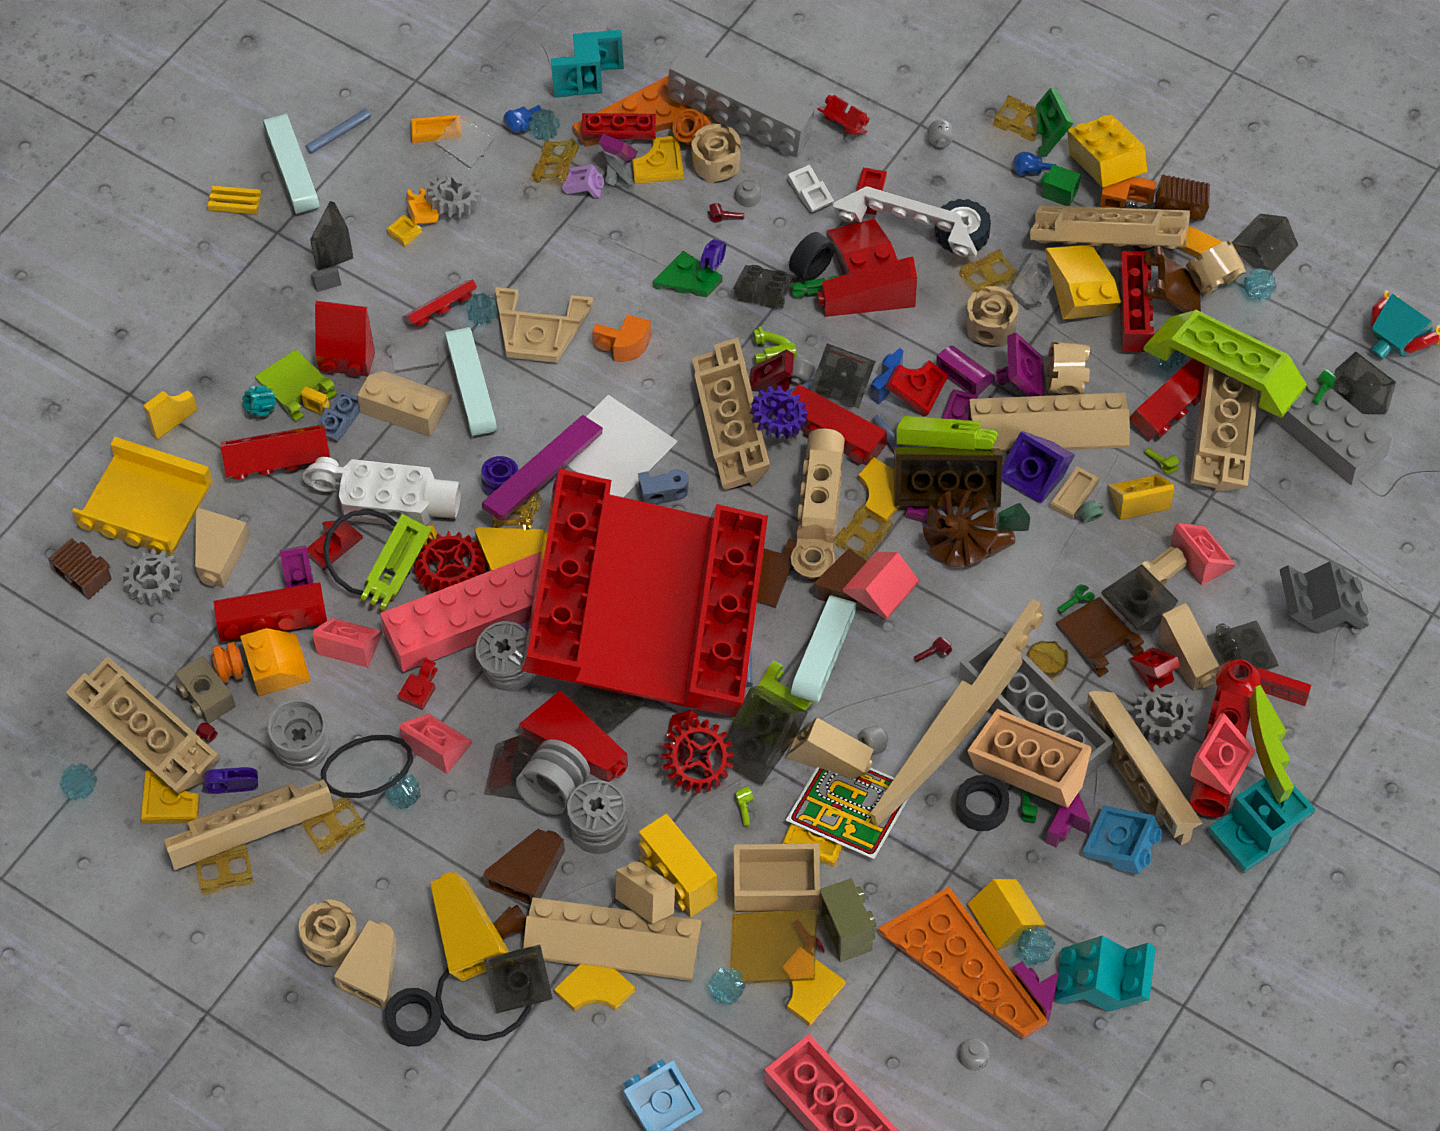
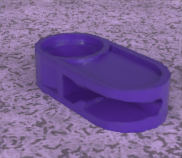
[700,239,727,271]
[203,767,258,794]

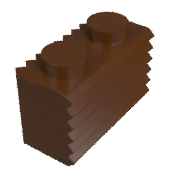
[1155,174,1210,220]
[48,538,112,599]

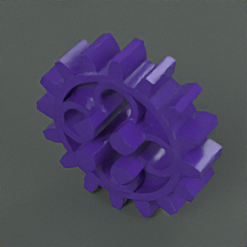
[750,386,808,439]

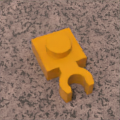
[406,188,439,224]

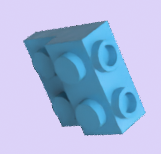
[1083,805,1162,874]
[620,1059,703,1131]

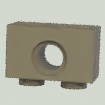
[175,656,236,723]

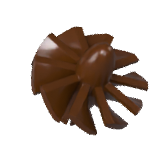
[923,490,999,567]

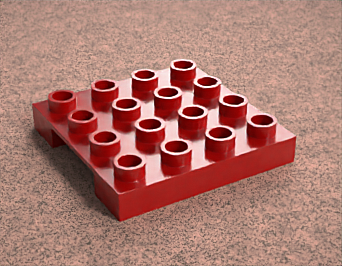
[521,468,768,718]

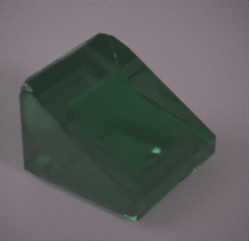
[996,503,1030,531]

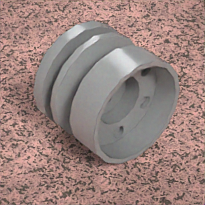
[475,621,537,691]
[267,699,330,771]
[516,739,590,815]
[567,780,628,854]

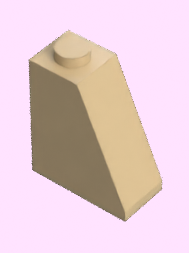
[195,508,250,588]
[1157,603,1219,691]
[786,718,874,780]
[334,920,397,1011]

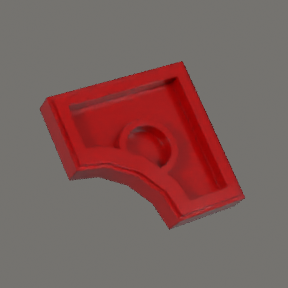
[884,360,949,417]

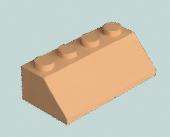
[967,709,1092,808]

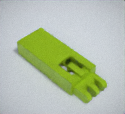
[897,416,998,450]
[360,514,432,611]

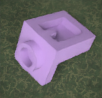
[562,164,604,198]

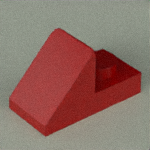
[307,521,363,571]
[1129,647,1181,692]

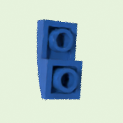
[871,348,904,405]

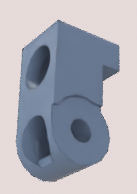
[638,469,689,505]

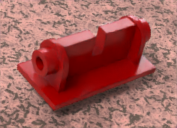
[817,95,870,135]

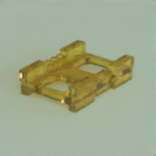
[993,95,1038,142]
[532,138,579,183]
[959,249,1018,293]
[492,491,543,530]
[834,504,893,560]
[302,797,366,855]
[196,844,254,896]

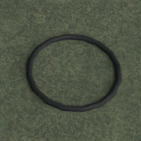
[323,509,410,597]
[321,735,413,798]
[435,957,534,1041]

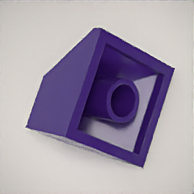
[1002,431,1075,503]

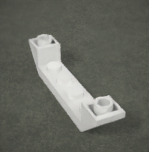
[833,186,977,257]

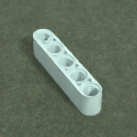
[263,113,320,214]
[445,327,497,436]
[791,595,857,703]

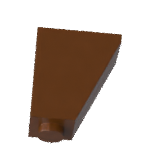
[814,548,878,615]
[483,829,565,905]

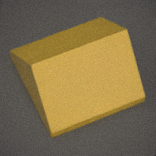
[1108,474,1174,520]
[967,879,1045,951]

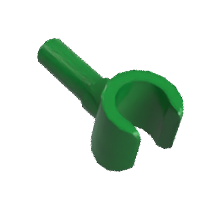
[1312,369,1336,405]
[1058,584,1095,613]
[1021,789,1038,822]

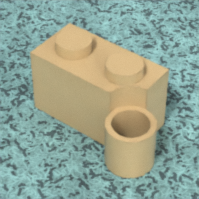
[615,862,675,924]

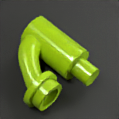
[753,326,797,364]

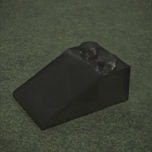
[714,686,808,786]

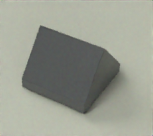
[311,266,341,292]

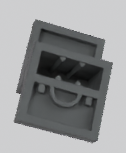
[1279,561,1369,634]

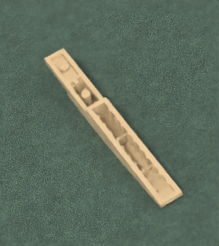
[870,598,1044,826]

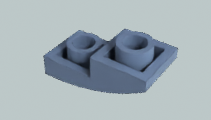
[317,389,360,441]

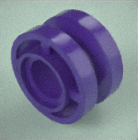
[481,456,518,495]

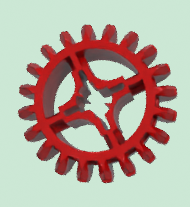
[414,531,486,594]
[659,718,734,794]

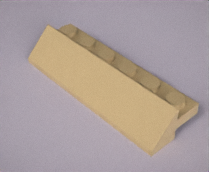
[1030,205,1190,249]
[692,337,771,490]
[1191,364,1259,492]
[969,393,1130,453]
[66,656,221,793]
[1086,691,1203,845]
[164,779,334,870]
[523,897,702,981]

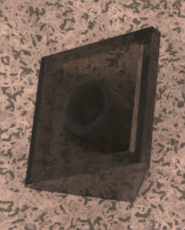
[310,201,354,270]
[1232,213,1298,278]
[1101,564,1178,631]
[484,735,539,801]
[484,944,553,1013]

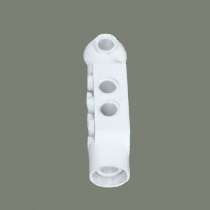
[302,457,461,526]

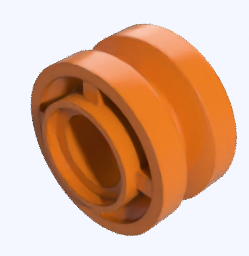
[672,109,711,146]
[212,642,244,683]

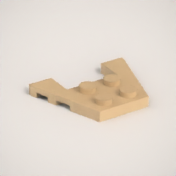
[495,287,594,363]

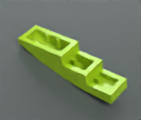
[1249,685,1294,803]

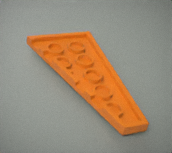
[572,75,714,147]
[877,887,1047,1039]

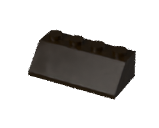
[893,447,1003,507]

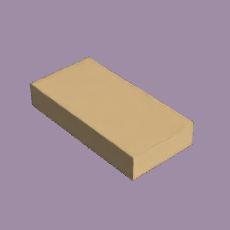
[1050,466,1100,520]

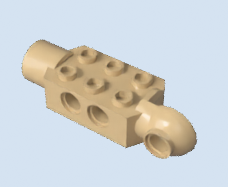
[791,429,845,579]

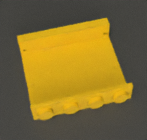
[72,437,213,556]

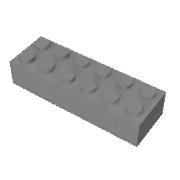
[667,47,815,158]
[1257,343,1392,485]
[959,631,1114,779]

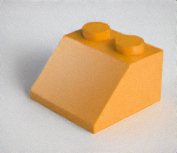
[240,628,311,697]

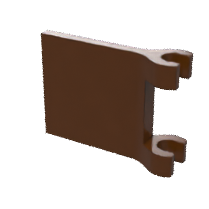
[1145,246,1201,313]
[757,539,797,608]
[1056,597,1144,677]

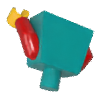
[1370,291,1440,359]

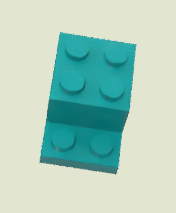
[551,30,624,98]
[1208,777,1316,873]
[1055,935,1156,1012]

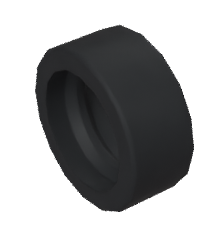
[789,232,835,281]
[956,775,1009,831]
[385,988,441,1047]

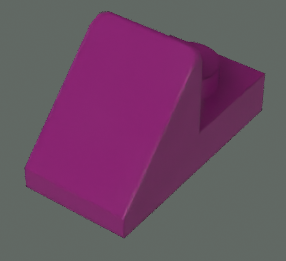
[280,545,314,588]
[1046,793,1091,848]
[1012,961,1058,1022]

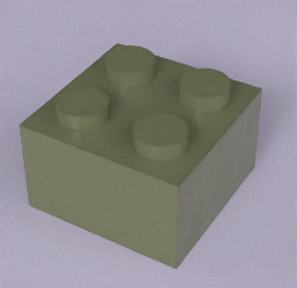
[819,878,876,962]

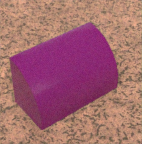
[936,346,995,396]

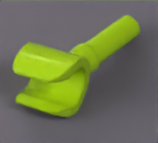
[1145,448,1179,474]
[735,786,754,827]

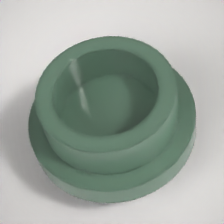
[1077,500,1103,523]

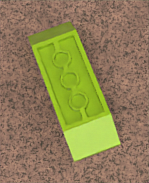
[1143,310,1307,418]

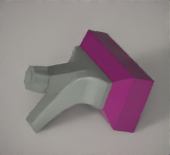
[599,134,638,186]

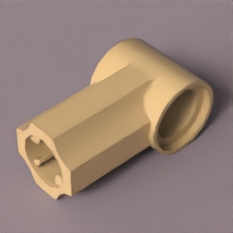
[1132,547,1187,596]

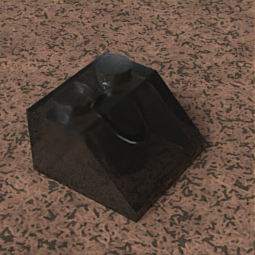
[811,343,876,408]
[1332,352,1396,415]

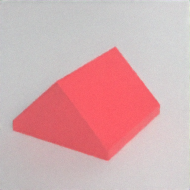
[1170,523,1236,585]
[843,552,919,620]
[313,618,382,668]
[399,714,472,774]
[1190,714,1256,794]

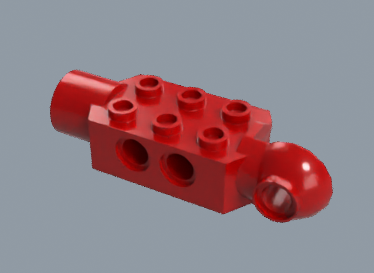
[1189,659,1261,817]

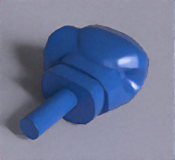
[503,105,541,133]
[1013,152,1056,177]

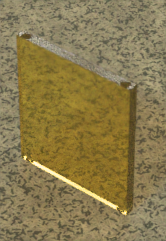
[729,909,818,984]

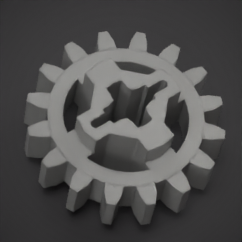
[427,173,481,217]
[122,549,183,605]
[1133,685,1195,743]

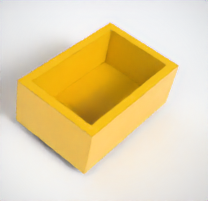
[1067,114,1147,188]
[638,813,718,918]

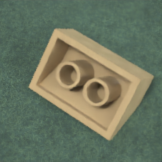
[357,371,452,437]

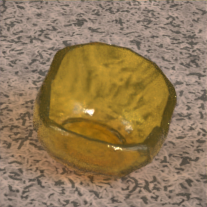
[1026,641,1068,680]

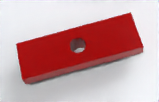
[582,113,656,139]
[402,279,477,327]

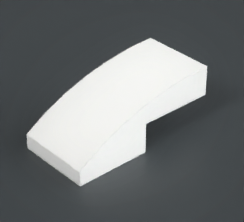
[787,165,834,212]

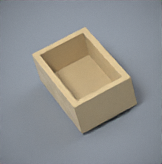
[734,844,820,911]

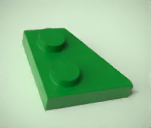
[1036,87,1074,157]
[652,250,723,298]

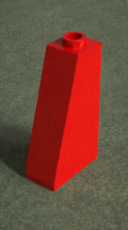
[817,257,917,317]
[519,690,628,782]

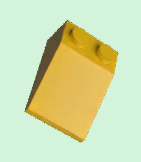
[1045,245,1121,319]

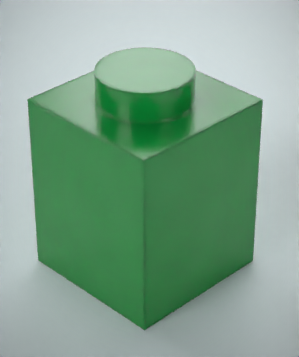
[1040,164,1081,206]

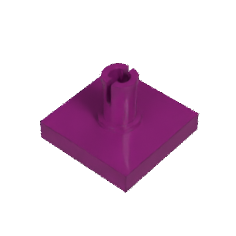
[996,332,1045,397]

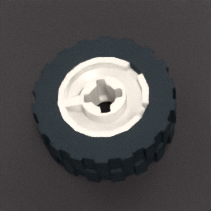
[935,199,991,254]

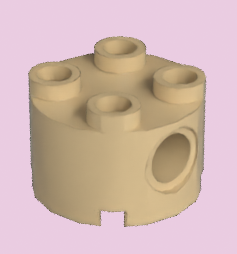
[691,124,741,184]
[1185,240,1246,296]
[966,286,1018,347]
[1045,341,1090,395]
[298,899,359,968]

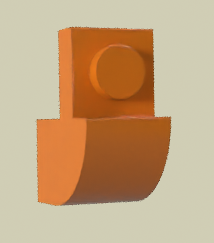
[1100,177,1157,208]
[592,314,652,362]

